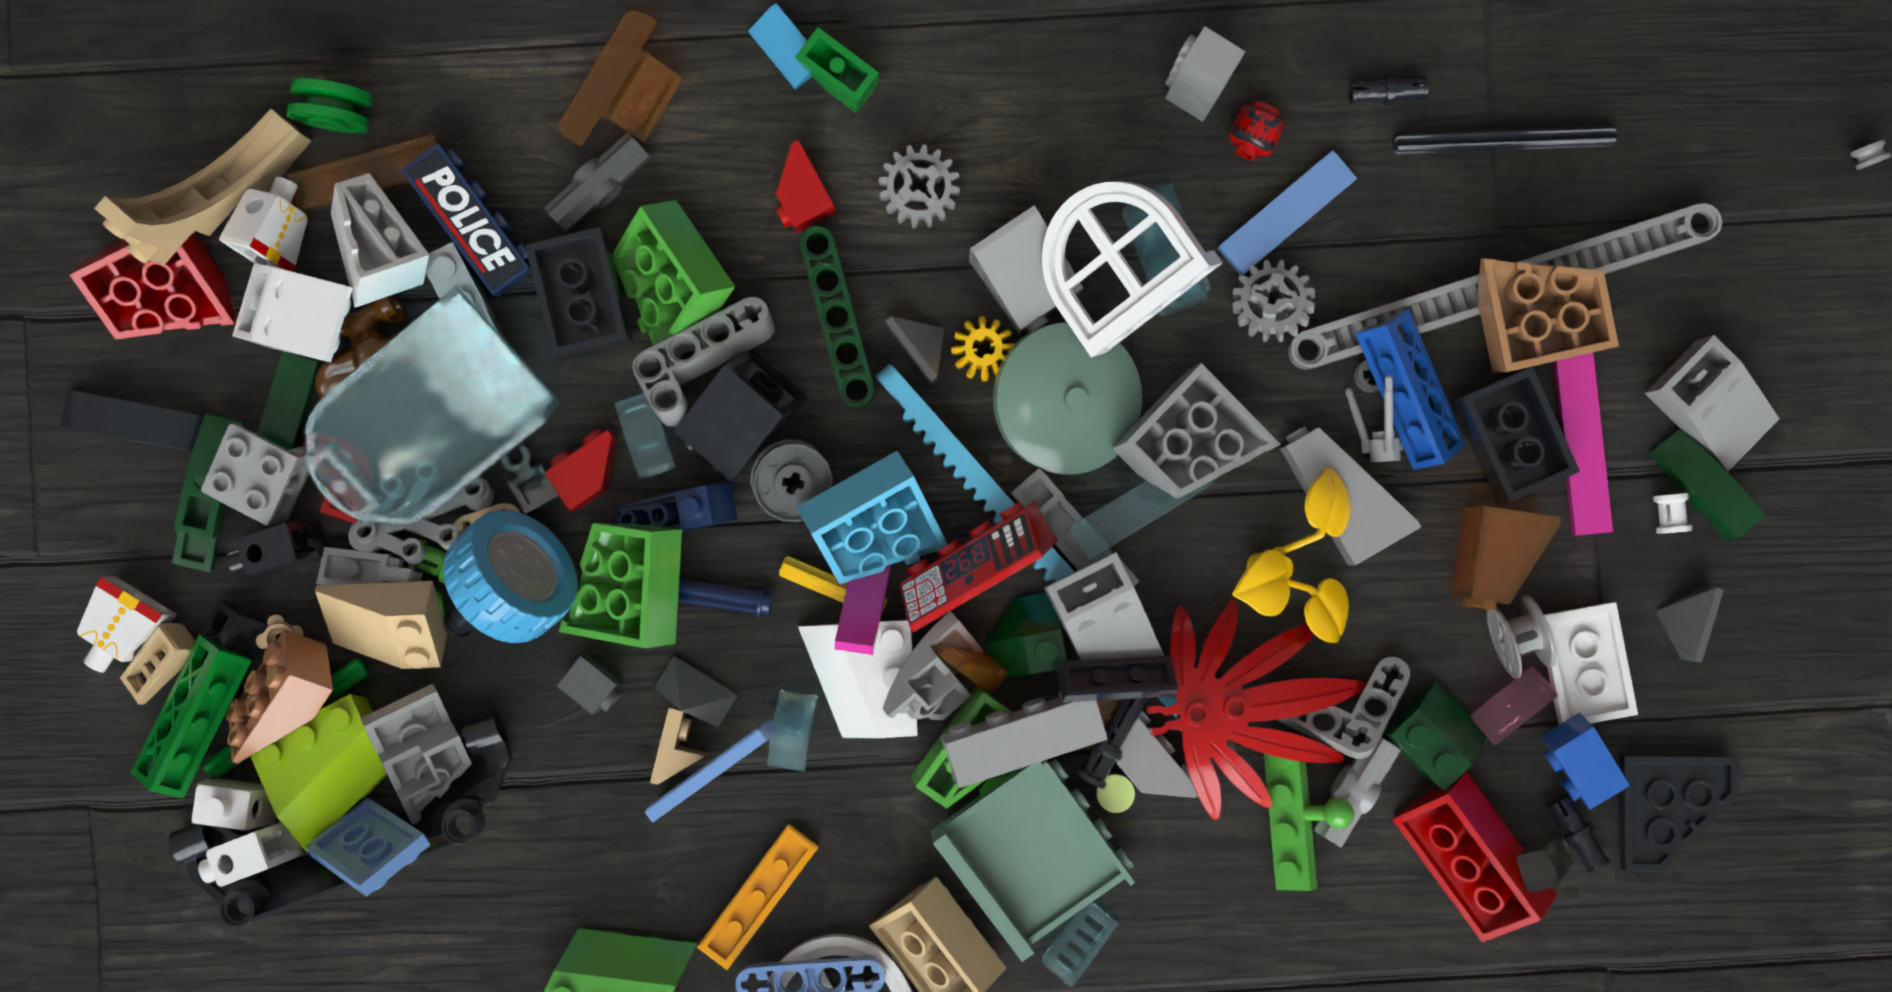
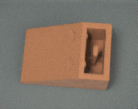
[226,629,333,764]

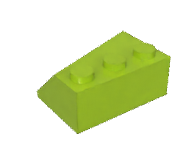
[251,694,388,852]

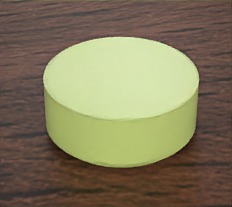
[1096,773,1135,813]

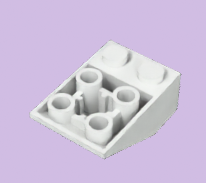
[232,263,353,362]

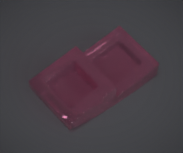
[1470,666,1559,746]

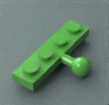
[1264,735,1355,891]

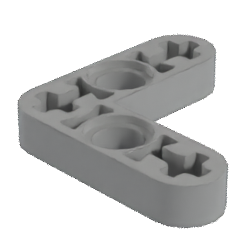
[1278,657,1410,759]

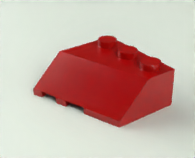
[70,232,236,339]

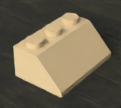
[869,877,1007,992]

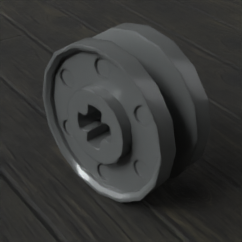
[749,438,833,522]

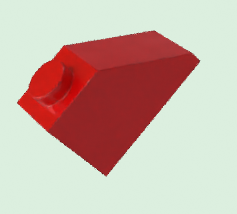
[775,140,836,234]

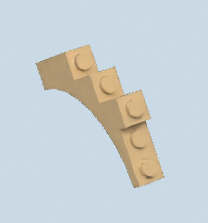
[94,109,312,265]

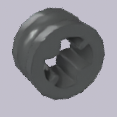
[1353,360,1379,393]

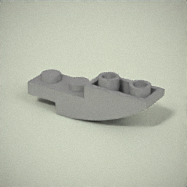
[426,242,524,396]

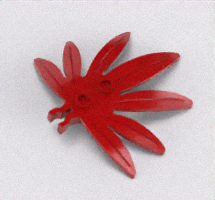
[1146,600,1367,820]

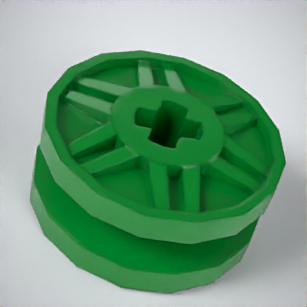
[286,78,373,133]

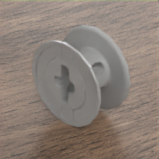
[1487,595,1556,679]

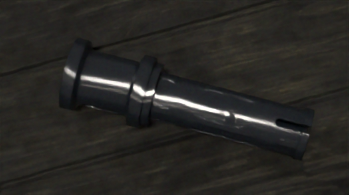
[1074,698,1148,789]

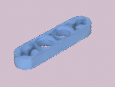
[735,956,886,992]

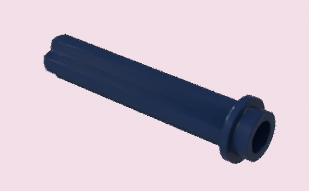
[678,579,773,618]

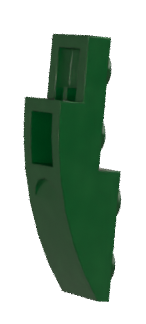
[172,413,246,572]

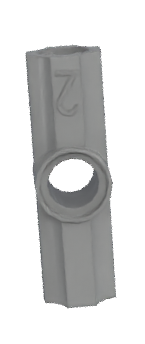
[1312,738,1401,848]

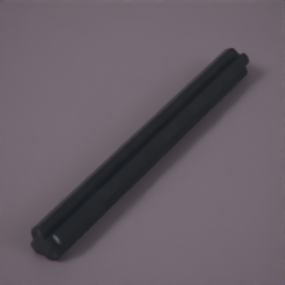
[1393,124,1618,154]

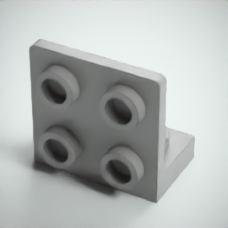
[201,423,318,526]

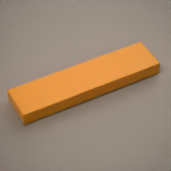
[697,823,819,970]

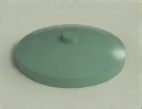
[993,322,1142,475]

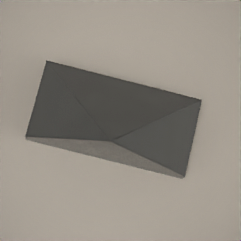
[885,316,945,385]
[1655,587,1724,663]
[654,655,738,728]

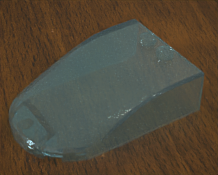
[304,285,560,526]

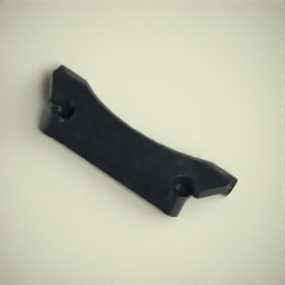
[169,712,513,927]

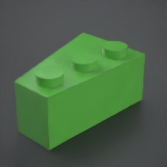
[910,685,1014,809]

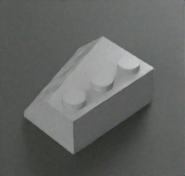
[1112,363,1281,499]

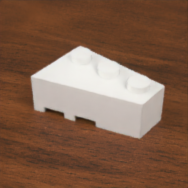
[331,173,429,308]

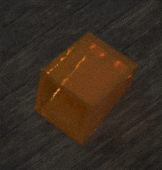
[1451,506,1561,610]

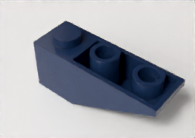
[613,483,738,532]

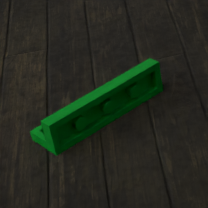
[130,634,252,799]

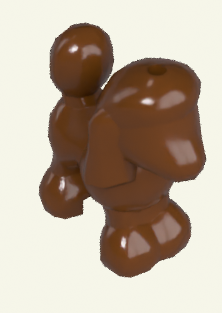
[315,294,421,403]

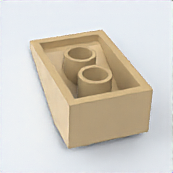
[315,581,448,669]

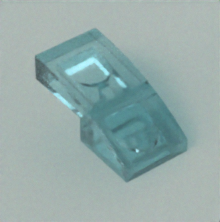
[615,393,676,480]

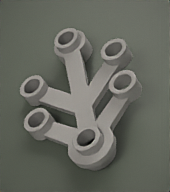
[348,460,494,564]

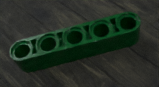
[800,226,875,409]

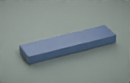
[1217,150,1357,276]
[645,720,780,823]

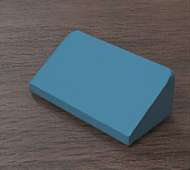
[748,3,812,90]

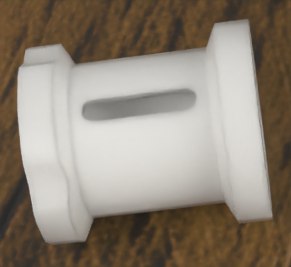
[1653,493,1692,534]

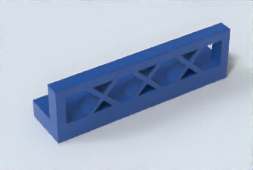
[1356,309,1466,470]

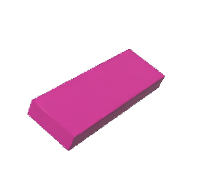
[835,564,892,655]

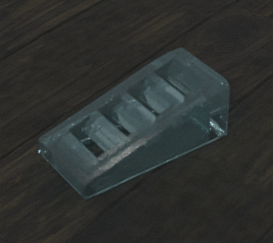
[1041,902,1118,987]

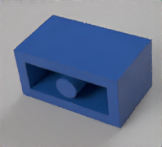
[1540,712,1630,810]

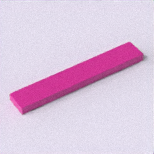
[1552,352,1613,536]

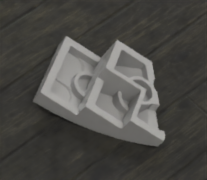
[883,611,984,720]
[360,684,472,825]

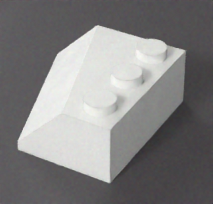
[798,619,918,738]

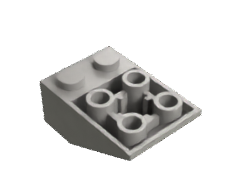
[1645,335,1780,472]
[1044,552,1164,660]

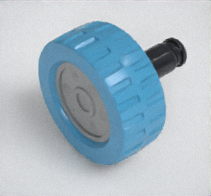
[443,510,578,643]

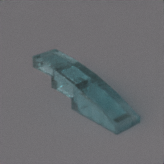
[1068,480,1215,560]

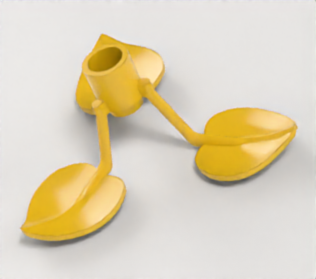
[1232,467,1351,643]

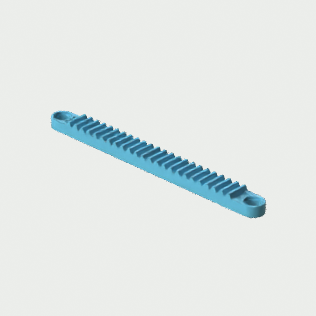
[876,363,1177,717]

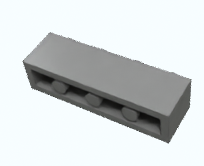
[1165,26,1246,122]
[940,692,1107,788]

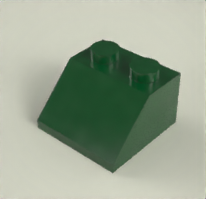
[1383,680,1489,791]

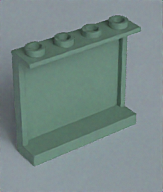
[931,758,1135,962]

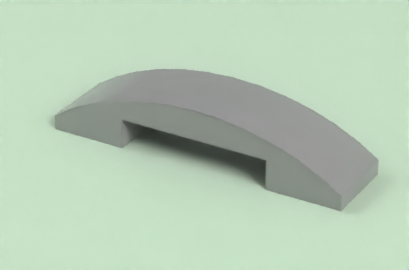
[1011,468,1139,586]

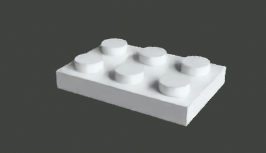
[1543,602,1638,725]

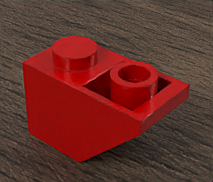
[544,429,618,512]

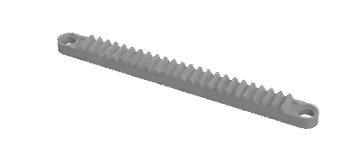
[1288,203,1722,370]

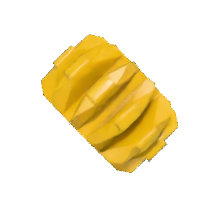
[951,317,1015,382]

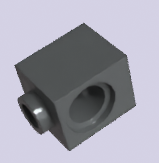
[557,654,623,715]

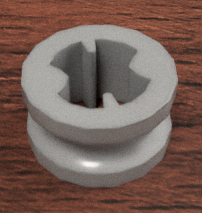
[1850,139,1892,170]

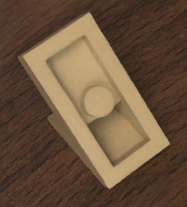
[650,705,708,785]

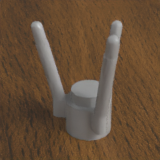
[1345,375,1404,462]

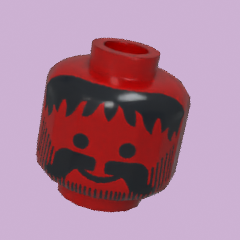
[1228,101,1284,161]

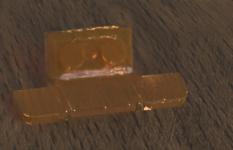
[558,11,683,148]

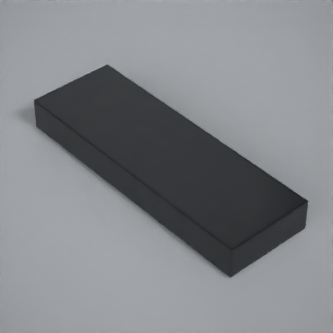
[1056,656,1179,703]

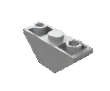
[1115,707,1197,798]

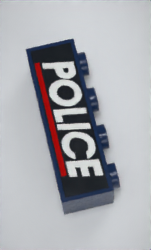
[401,144,532,297]

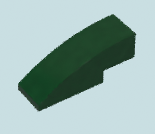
[1648,429,1766,540]

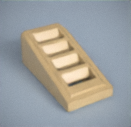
[120,623,196,704]

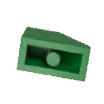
[795,27,879,114]

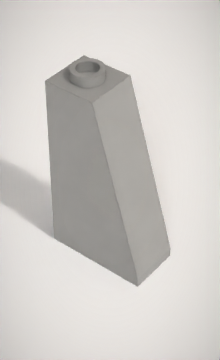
[1280,426,1421,565]

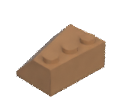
[1477,258,1619,372]

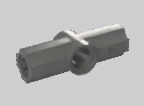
[544,132,651,233]

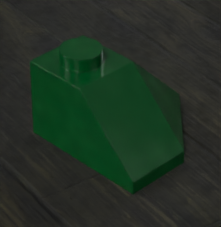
[984,592,1067,680]

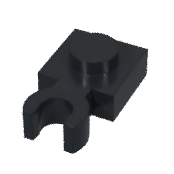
[502,445,561,517]

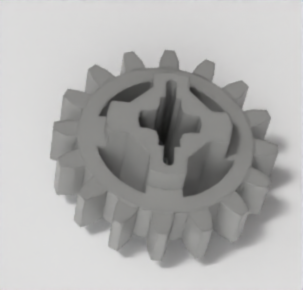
[879,144,960,228]
[1232,260,1315,342]

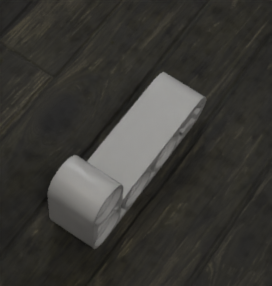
[632,297,775,426]

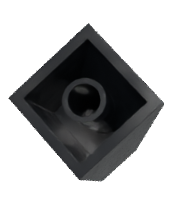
[674,349,808,481]

